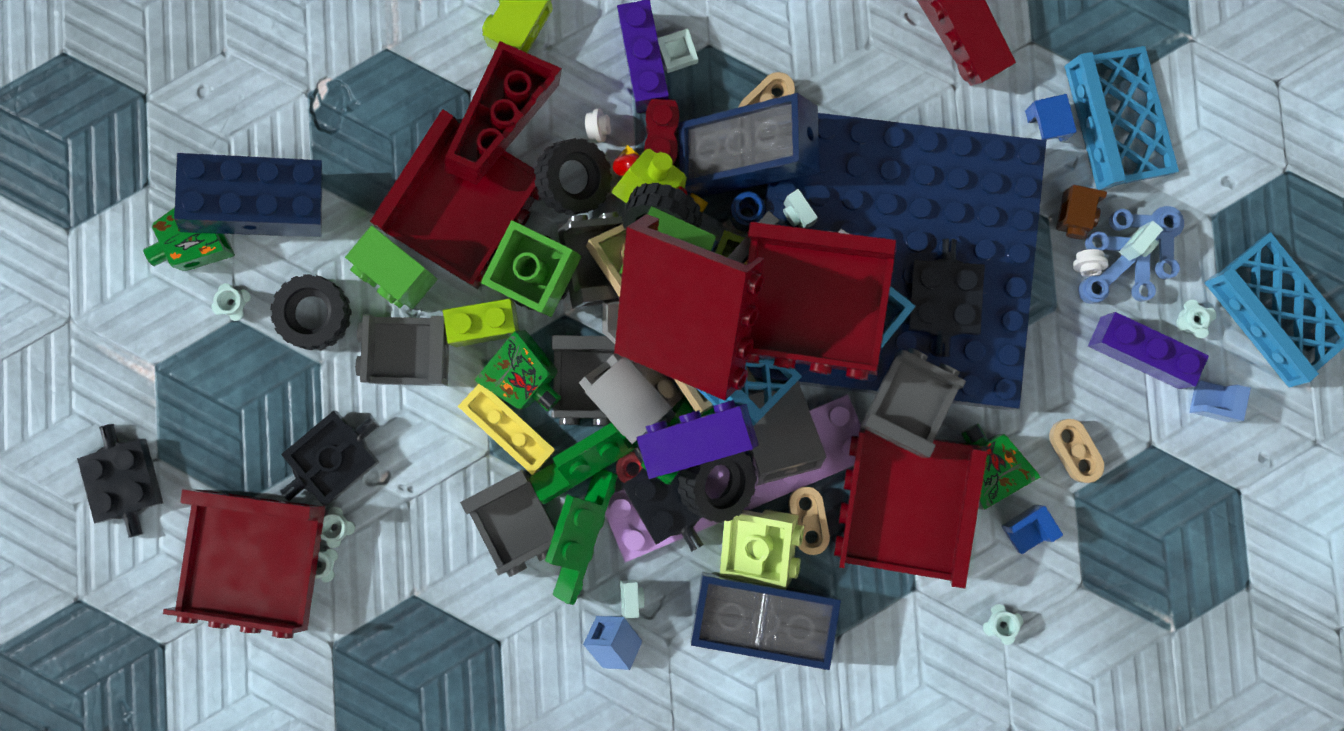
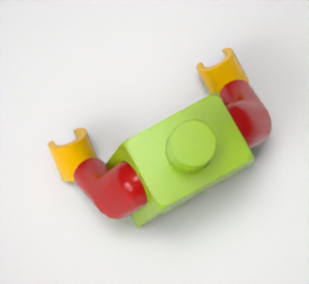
[611,145,708,213]

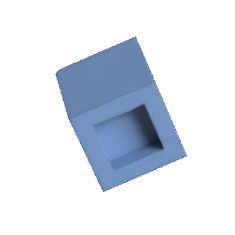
[1189,381,1251,422]
[583,616,642,670]

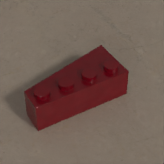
[917,0,1016,86]
[445,41,562,185]

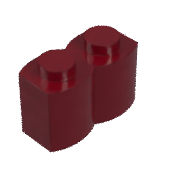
[644,99,679,167]

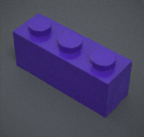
[617,0,669,113]
[1088,312,1209,389]
[636,400,759,479]

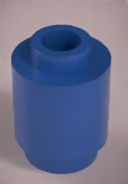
[730,192,765,232]

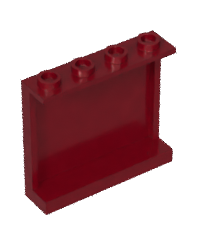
[370,109,542,290]
[614,214,765,401]
[746,222,897,380]
[834,427,987,589]
[163,489,326,639]

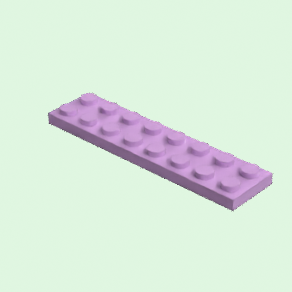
[605,395,861,562]

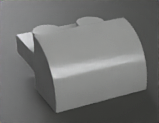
[585,357,684,444]

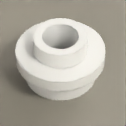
[585,108,611,142]
[1073,249,1109,277]

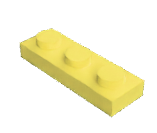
[458,384,556,475]

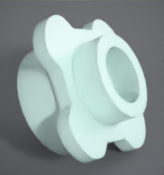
[211,283,251,321]
[1176,300,1216,339]
[321,507,355,548]
[315,549,338,582]
[983,604,1023,645]

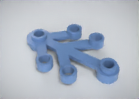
[1078,206,1184,304]

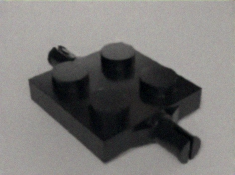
[908,238,985,357]
[280,410,379,506]
[77,424,163,538]
[621,447,704,552]

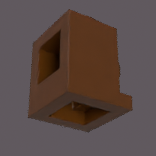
[1056,185,1107,240]

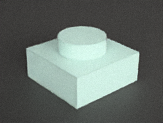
[658,28,698,73]
[783,189,818,229]
[1119,221,1163,261]
[620,580,644,618]

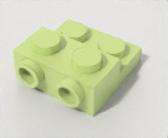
[719,509,804,589]

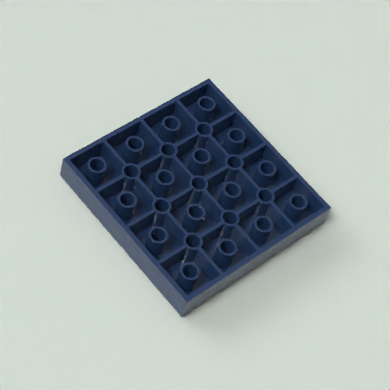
[747,113,1047,411]

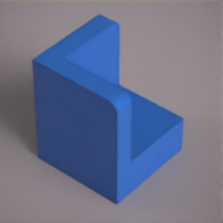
[1025,94,1077,142]
[1001,505,1063,554]

